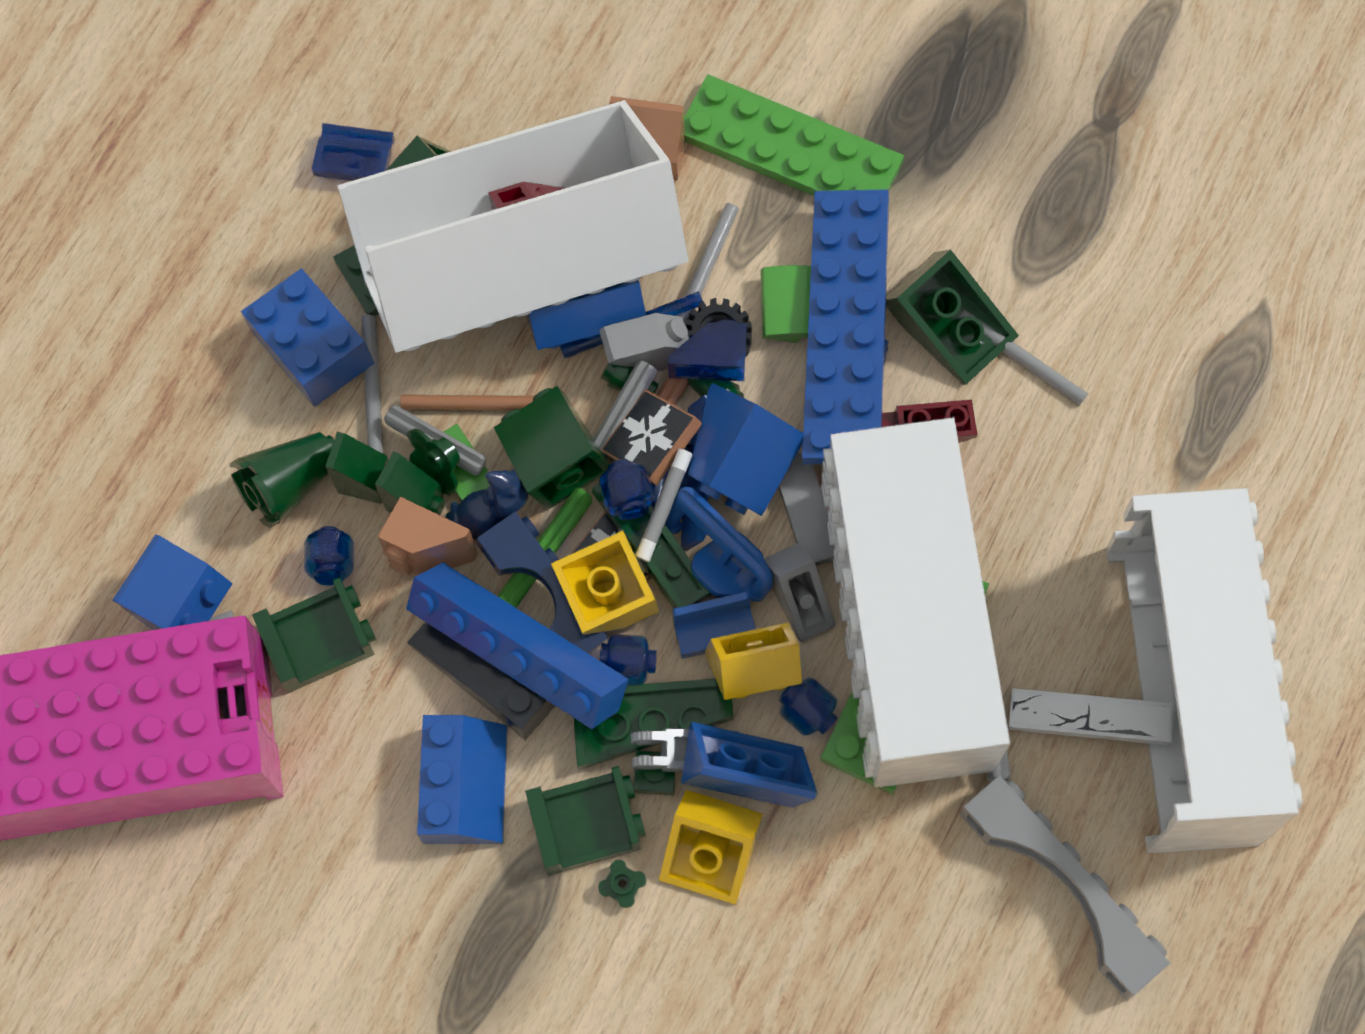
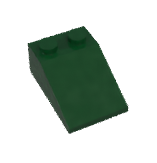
[886,249,1019,385]

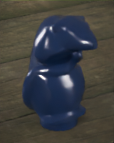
[445,470,528,539]

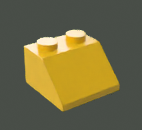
[551,531,660,635]
[659,790,763,905]

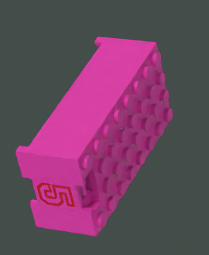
[0,615,284,841]

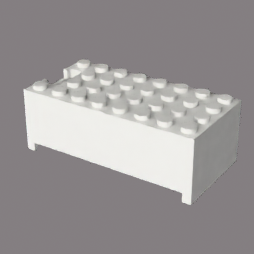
[1106,488,1302,854]

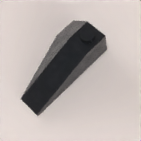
[407,622,555,741]

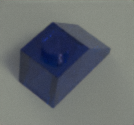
[668,320,747,381]

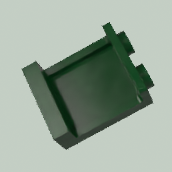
[252,577,376,693]
[525,766,646,876]

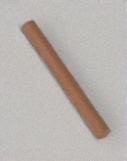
[400,395,534,411]

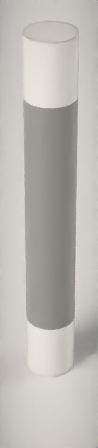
[635,449,693,562]

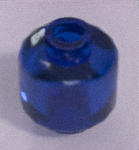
[599,459,655,520]
[304,526,354,586]
[599,634,657,685]
[778,677,838,736]

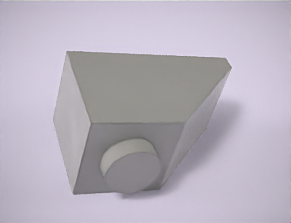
[599,313,692,371]
[764,544,835,642]

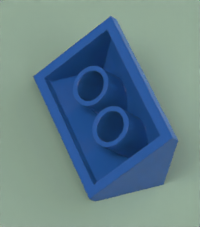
[681,722,818,808]

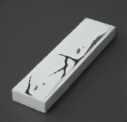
[1009,688,1174,745]

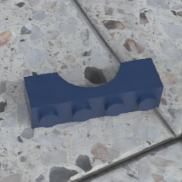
[477,511,608,654]

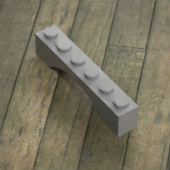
[960,775,1170,1001]

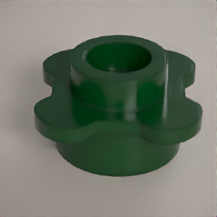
[598,860,646,908]

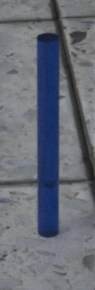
[560,291,703,359]

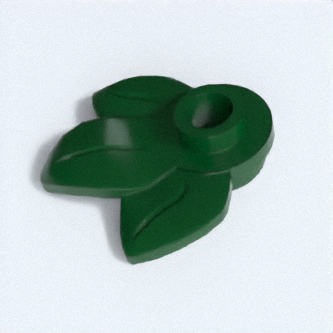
[407,428,460,496]

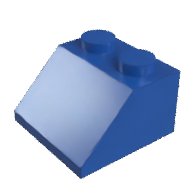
[112,534,233,630]

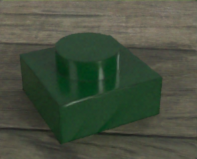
[633,751,675,796]

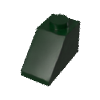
[325,431,389,504]
[375,451,445,515]

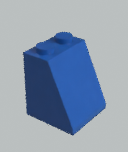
[688,383,804,516]

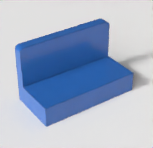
[672,592,756,659]

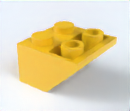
[705,623,802,700]

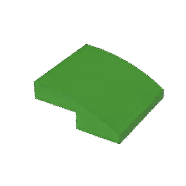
[760,265,811,343]

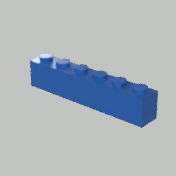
[406,562,629,729]

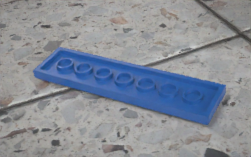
[802,189,889,465]

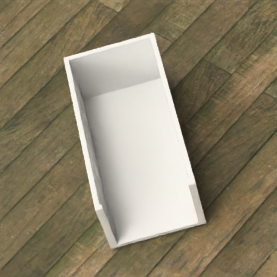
[337,100,689,353]
[821,418,1010,788]

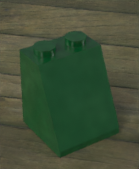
[493,386,612,510]

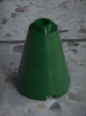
[230,432,334,528]

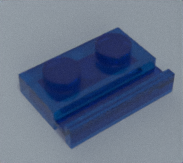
[311,123,395,181]

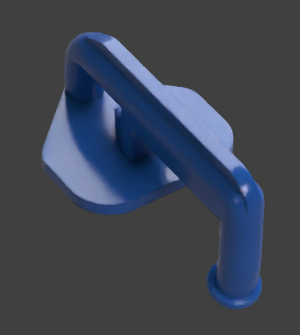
[665,487,774,602]

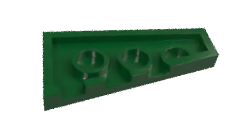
[574,679,734,770]

